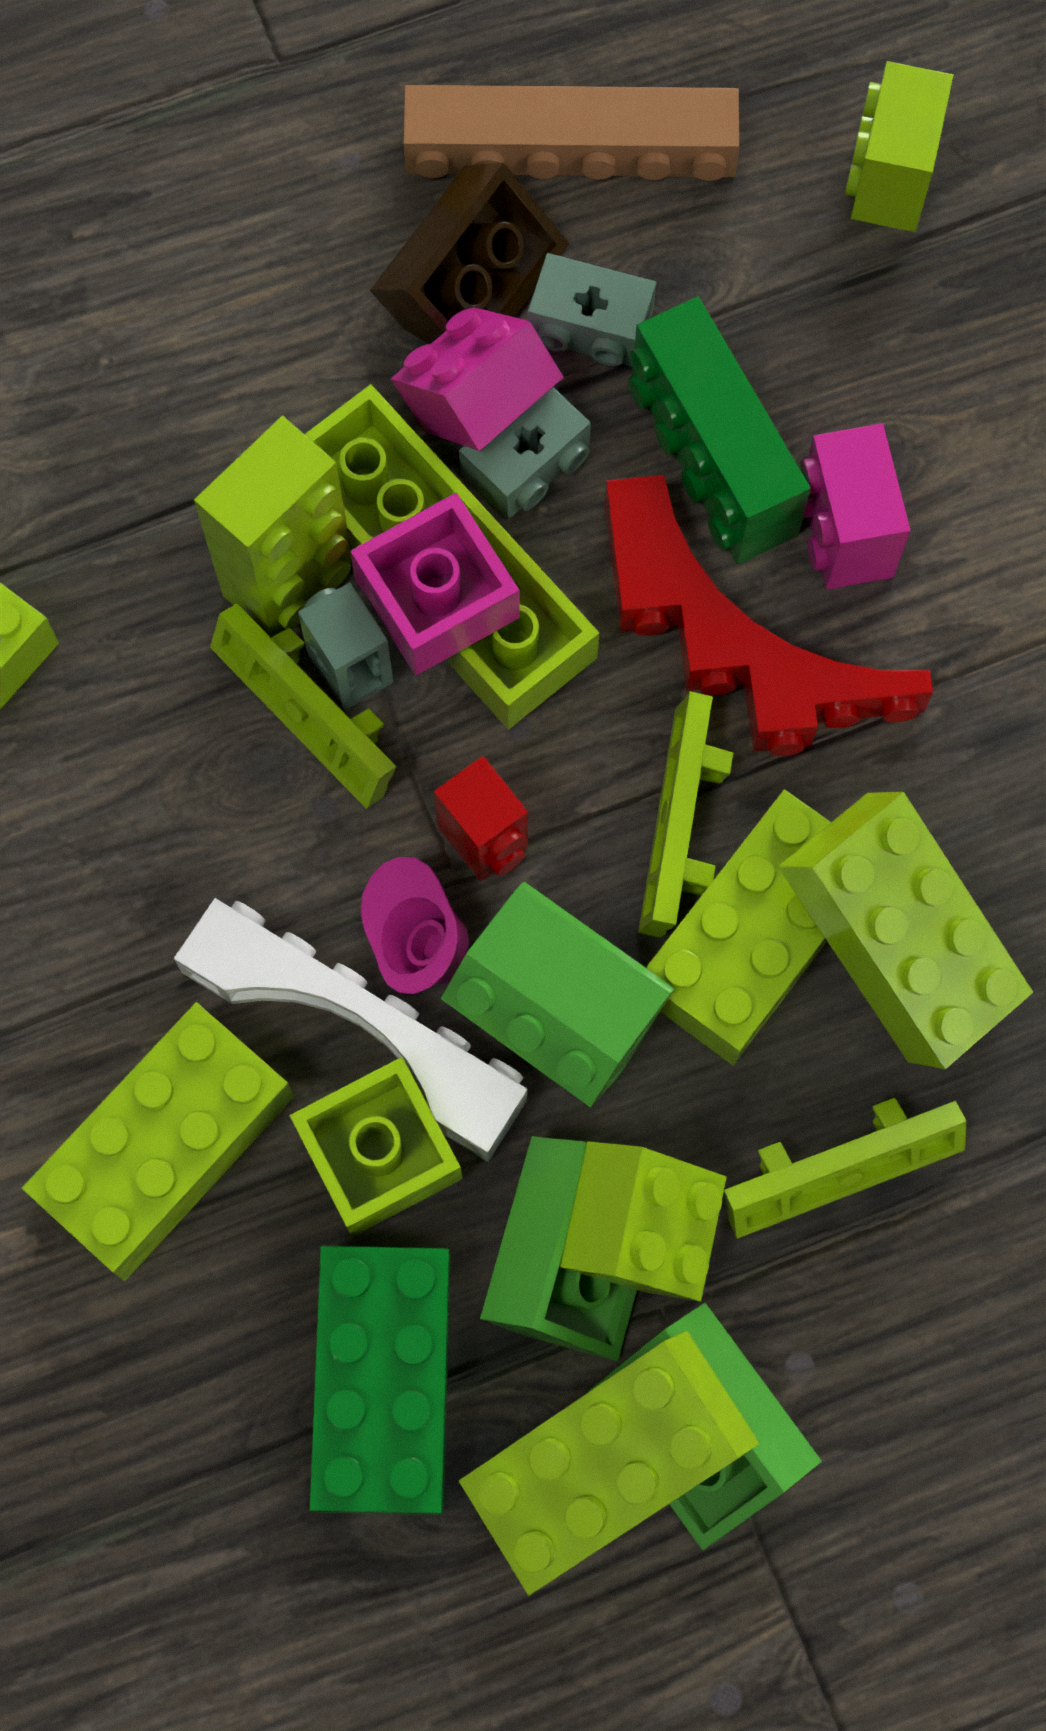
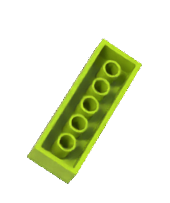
[305,384,600,730]

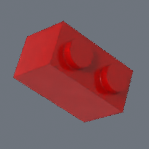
[434,756,528,882]

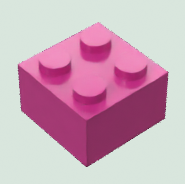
[391,307,564,451]
[801,423,911,590]
[350,493,520,676]

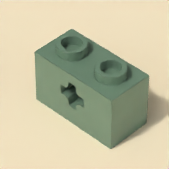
[528,253,656,367]
[459,387,591,520]
[298,582,393,711]

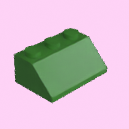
[441,882,675,1107]
[480,1136,637,1362]
[588,1303,822,1551]

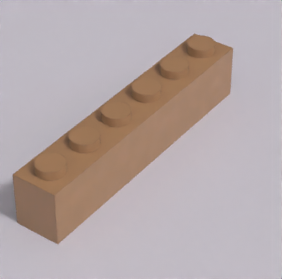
[404,85,739,181]

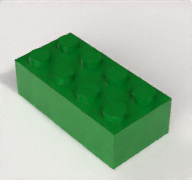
[628,296,811,565]
[310,1246,451,1515]

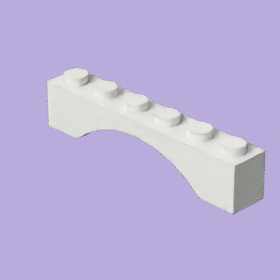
[174,898,527,1162]

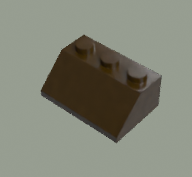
[370,163,569,345]

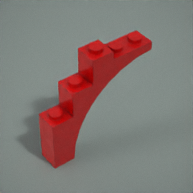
[604,475,933,756]

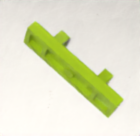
[210,603,396,809]
[638,691,733,938]
[724,1098,967,1239]

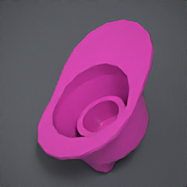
[361,857,469,994]

